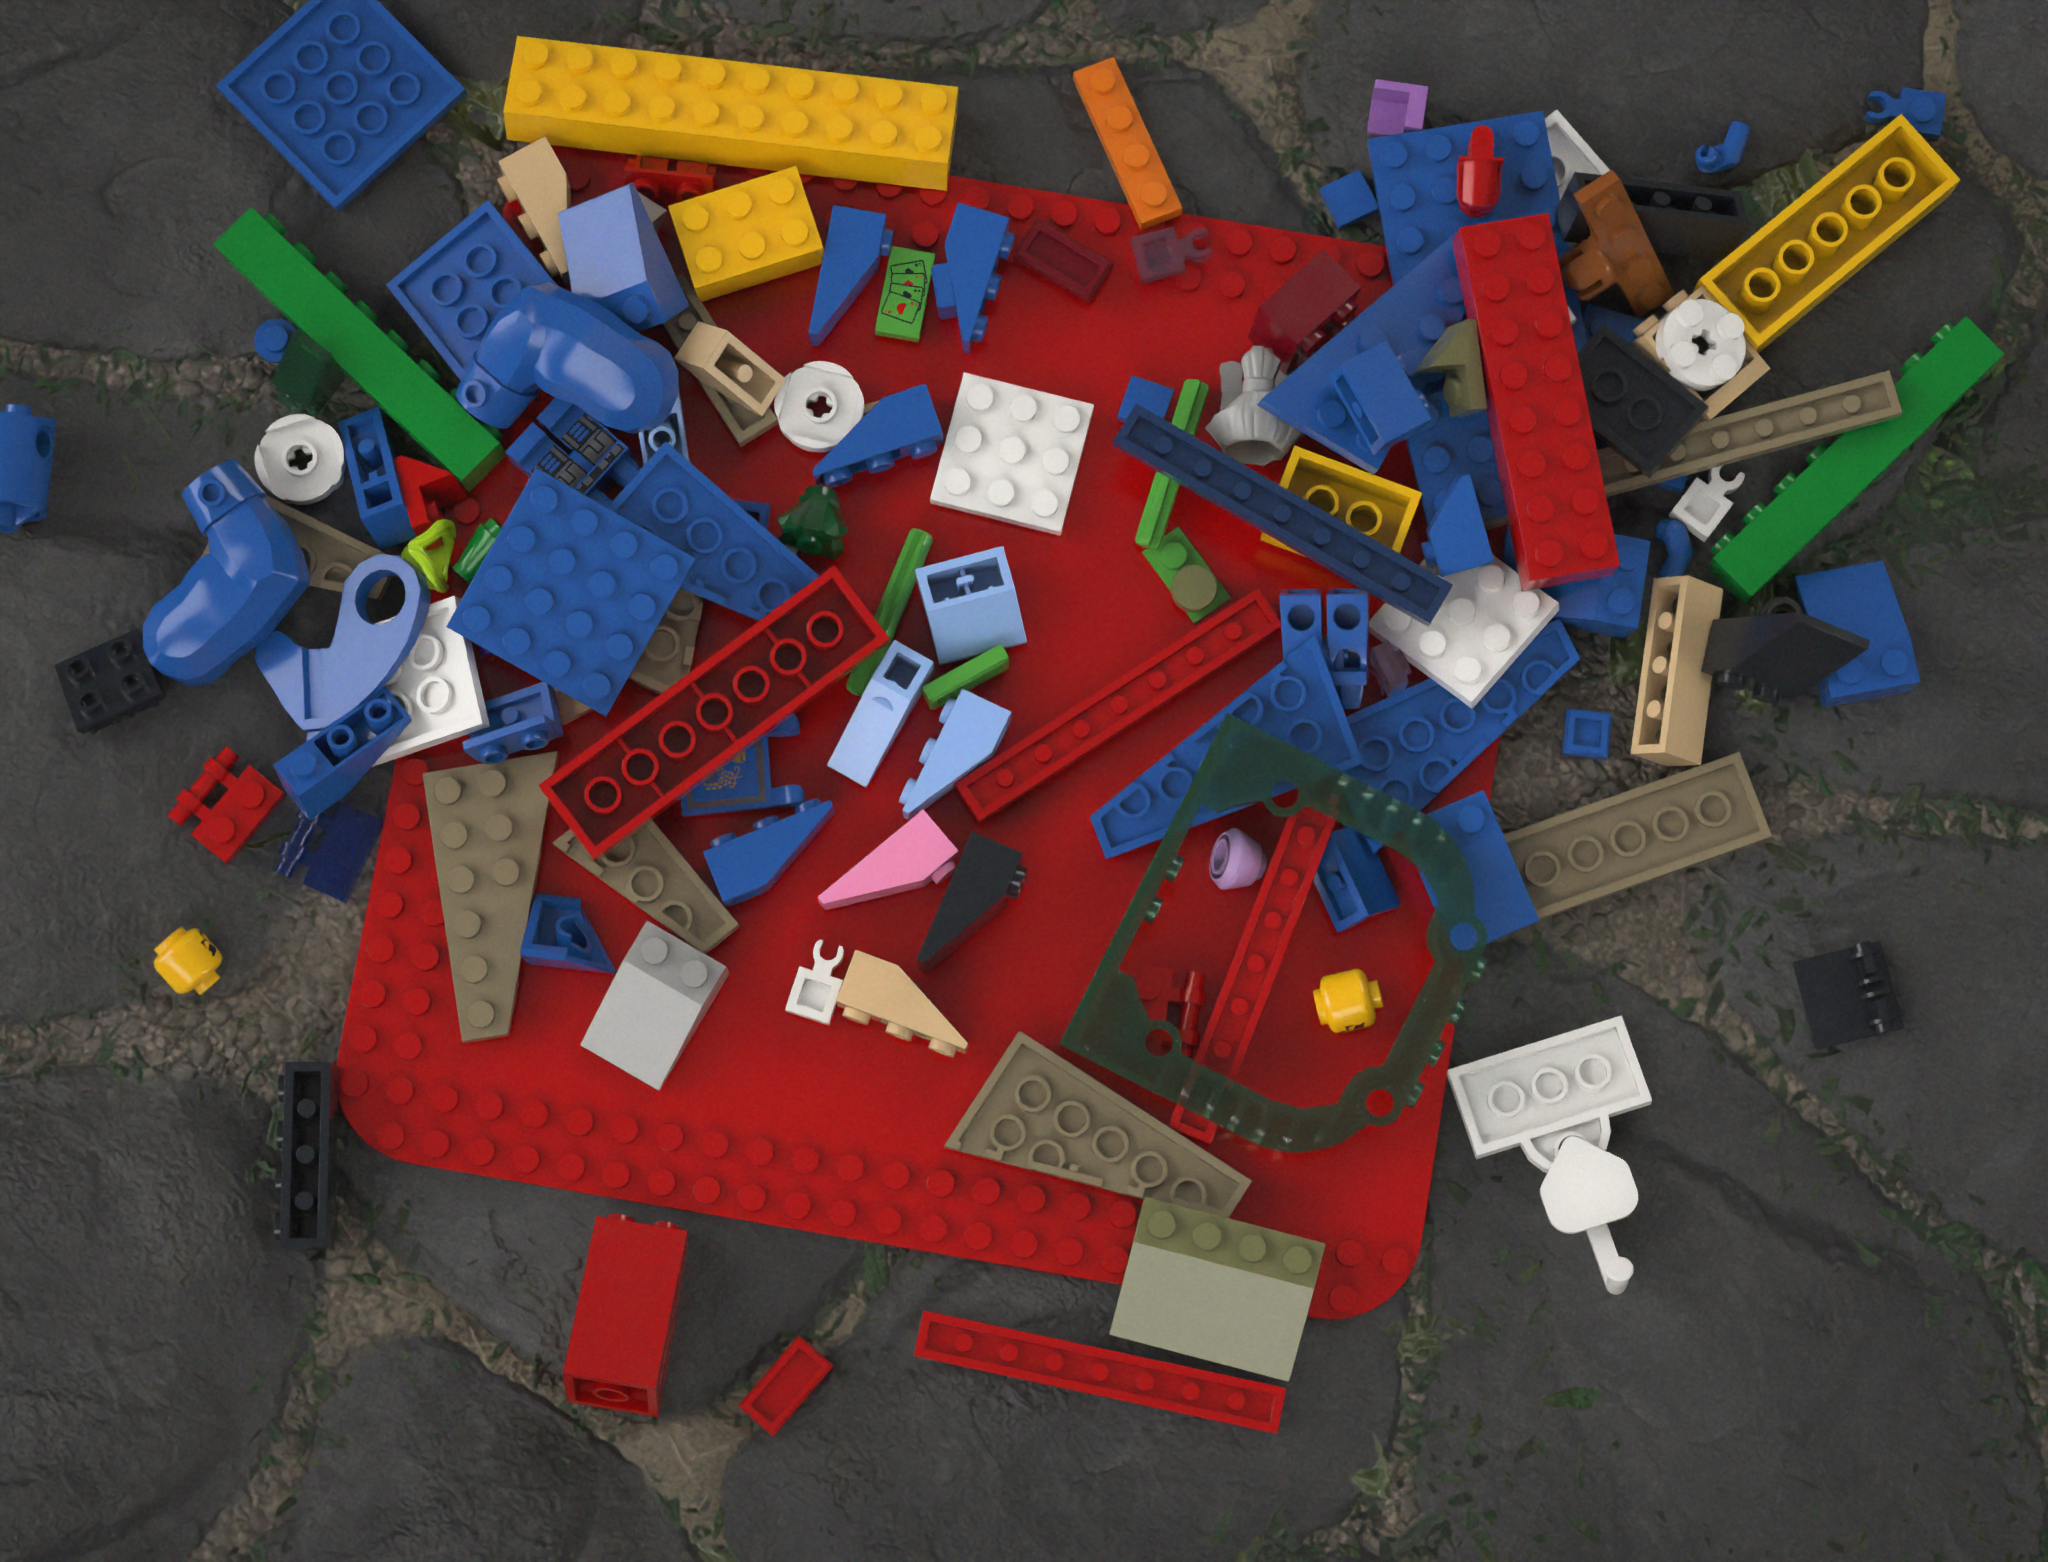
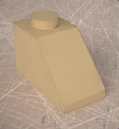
[674,321,786,416]

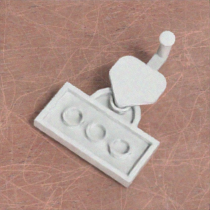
[1447,1015,1652,1295]

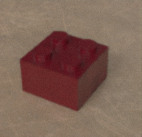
[1248,249,1361,375]

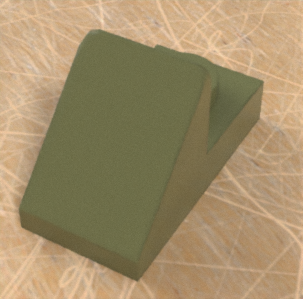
[1414,318,1487,417]

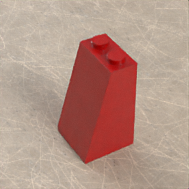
[563,1214,688,1417]

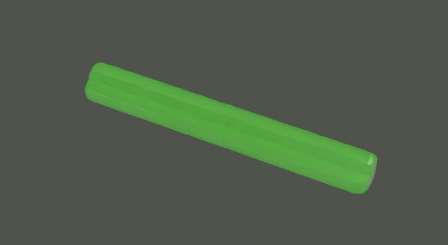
[1135,379,1210,550]
[846,528,933,697]

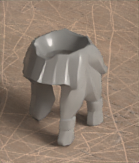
[1205,346,1305,466]

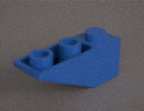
[945,202,1015,354]
[812,383,944,488]
[273,687,412,820]
[703,798,835,908]

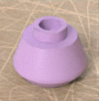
[1209,828,1267,890]

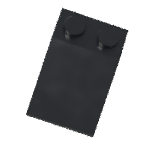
[1701,612,1870,704]
[917,832,1028,974]

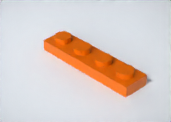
[1073,57,1182,230]

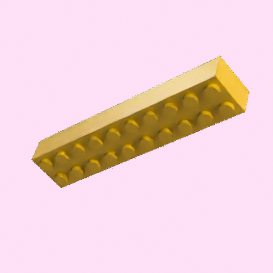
[503,36,958,191]

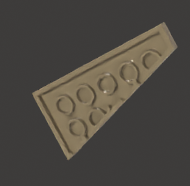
[422,751,559,1043]
[944,1031,1252,1218]

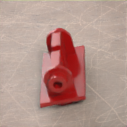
[624,155,717,204]

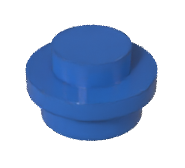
[254,319,299,363]

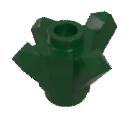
[777,485,848,560]

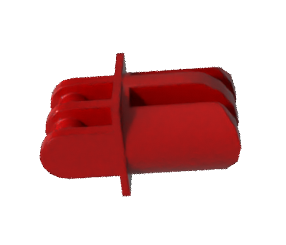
[1455,125,1504,219]

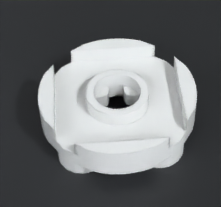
[1655,299,1746,391]
[774,361,865,453]
[254,414,347,505]

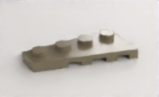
[201,495,393,600]
[627,588,704,695]
[553,820,740,954]

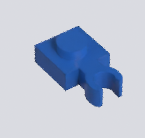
[1864,87,1946,141]

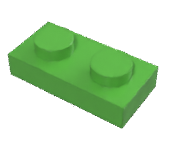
[1142,527,1231,624]

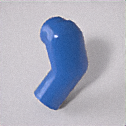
[1695,121,1752,175]
[1654,518,1694,578]

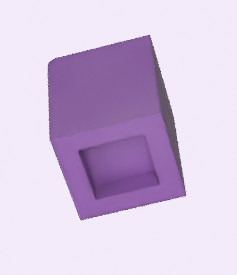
[1367,79,1428,137]

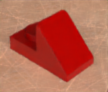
[393,455,466,551]

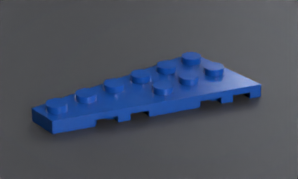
[1257,230,1466,475]
[608,441,819,621]
[1333,619,1580,856]
[1090,635,1363,859]

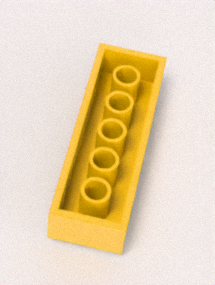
[1693,114,1961,353]

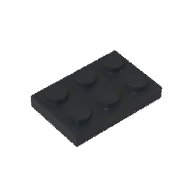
[1577,324,1709,479]

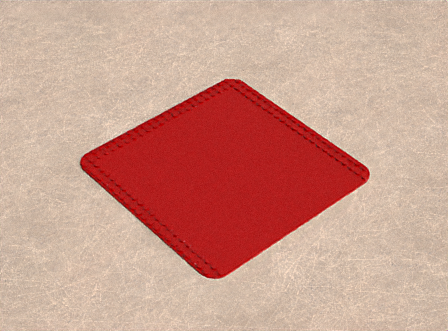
[336,145,1508,1320]

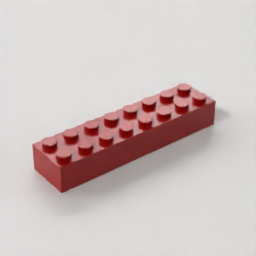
[1452,213,1620,591]
[538,565,890,863]

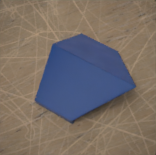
[520,893,617,974]

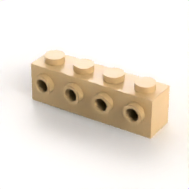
[1631,575,1723,766]

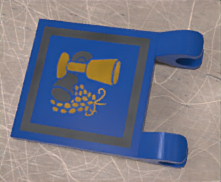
[681,714,806,817]

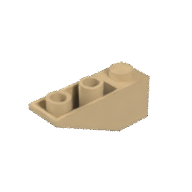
[497,137,571,287]
[836,950,968,1057]

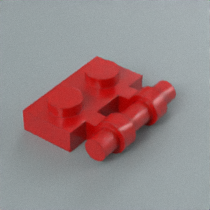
[167,746,287,865]
[1114,962,1207,1065]

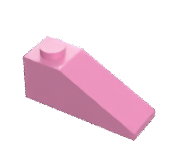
[818,809,959,910]

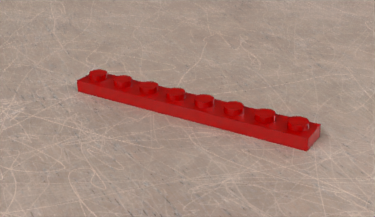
[954,588,1281,824]
[1168,784,1344,1144]
[914,1310,1286,1434]

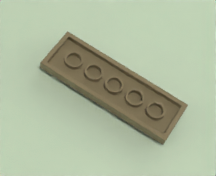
[1503,752,1772,920]

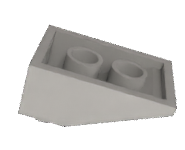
[580,921,730,1092]

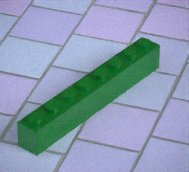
[213,207,507,492]
[1707,316,2005,606]

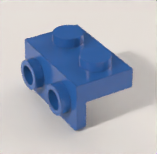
[462,682,564,764]

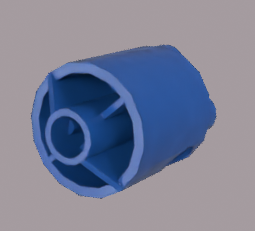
[0,404,56,533]

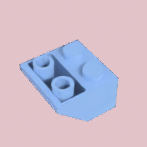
[915,546,1027,666]

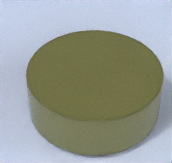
[1171,565,1217,612]

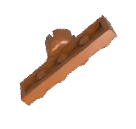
[1558,169,1675,318]

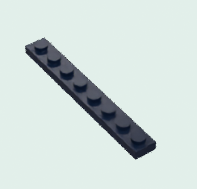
[1113,403,1453,627]

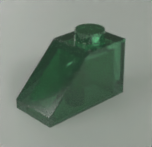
[271,329,346,417]

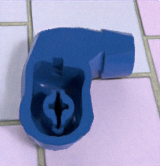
[456,282,678,434]
[143,459,311,687]

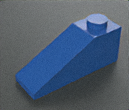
[808,205,894,346]
[338,406,417,551]

